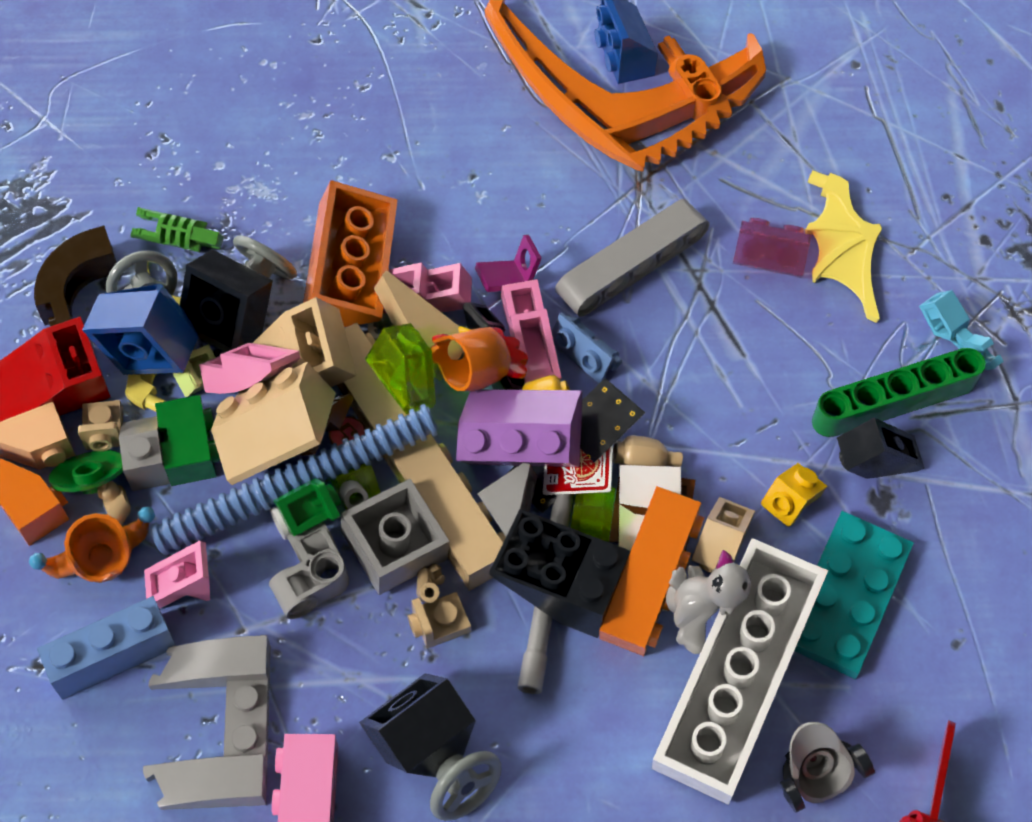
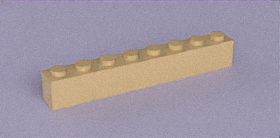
[337,322,506,591]

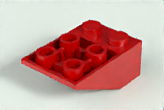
[0,316,111,422]

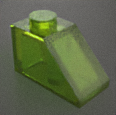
[365,323,436,414]

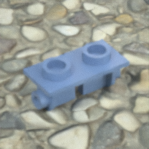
[552,312,622,383]

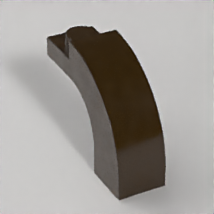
[34,225,117,326]

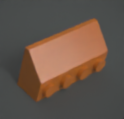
[303,180,398,327]

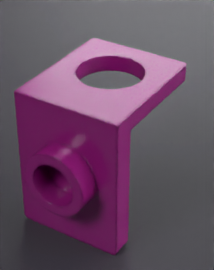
[475,235,541,292]

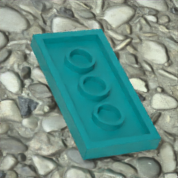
[794,511,914,680]

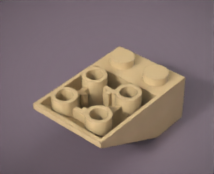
[253,297,357,387]

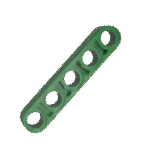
[812,348,986,437]

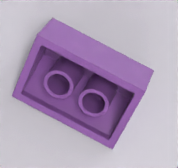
[456,389,582,467]

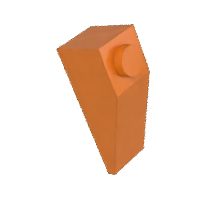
[0,458,69,546]

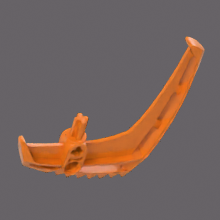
[485,0,766,172]

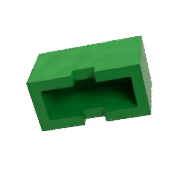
[155,395,221,486]

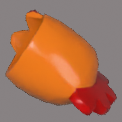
[427,326,528,391]

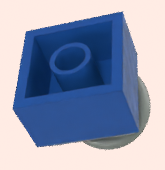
[82,251,199,375]

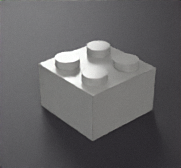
[341,478,450,595]

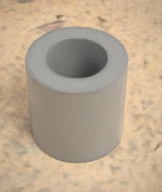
[339,480,368,509]

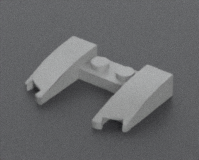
[143,635,271,810]

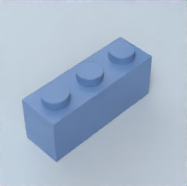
[37,596,176,700]

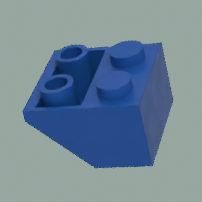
[594,0,658,84]

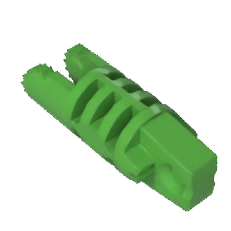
[130,207,224,253]

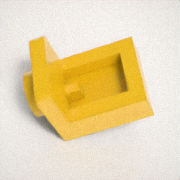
[761,463,827,527]

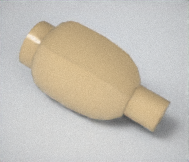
[612,435,683,467]

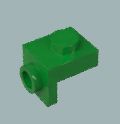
[273,478,341,537]

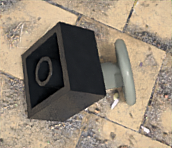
[180,235,297,352]
[359,673,501,821]

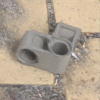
[269,521,349,619]

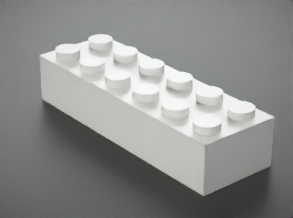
[652,538,828,805]

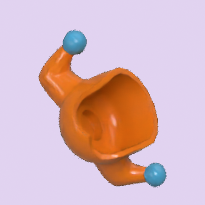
[29,507,155,583]

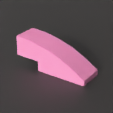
[383,262,472,313]
[501,279,562,384]
[199,343,300,394]

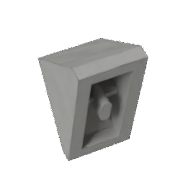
[477,463,537,536]

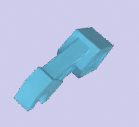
[919,290,1004,370]

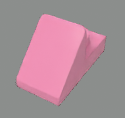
[144,541,210,609]

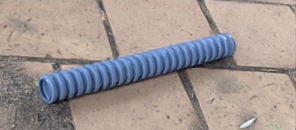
[150,404,439,556]

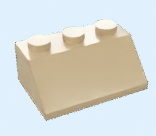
[211,362,336,485]

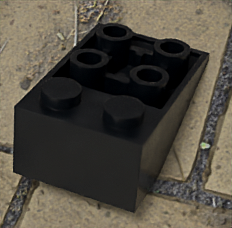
[489,509,631,638]

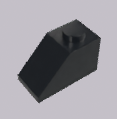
[837,418,924,479]

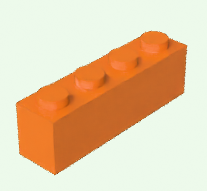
[599,486,705,656]

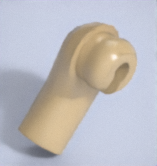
[97,481,131,525]
[416,564,445,603]

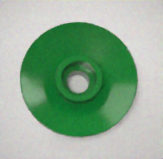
[48,450,123,494]

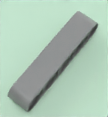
[555,199,710,317]

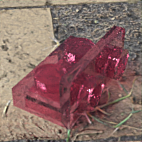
[733,218,812,278]

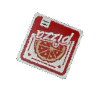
[543,445,613,495]

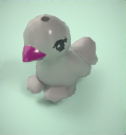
[666,550,751,654]

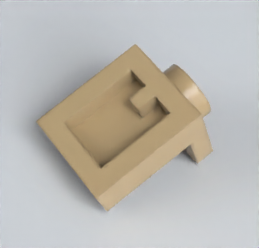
[78,400,123,451]
[407,592,471,649]

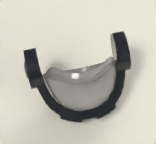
[780,722,875,813]

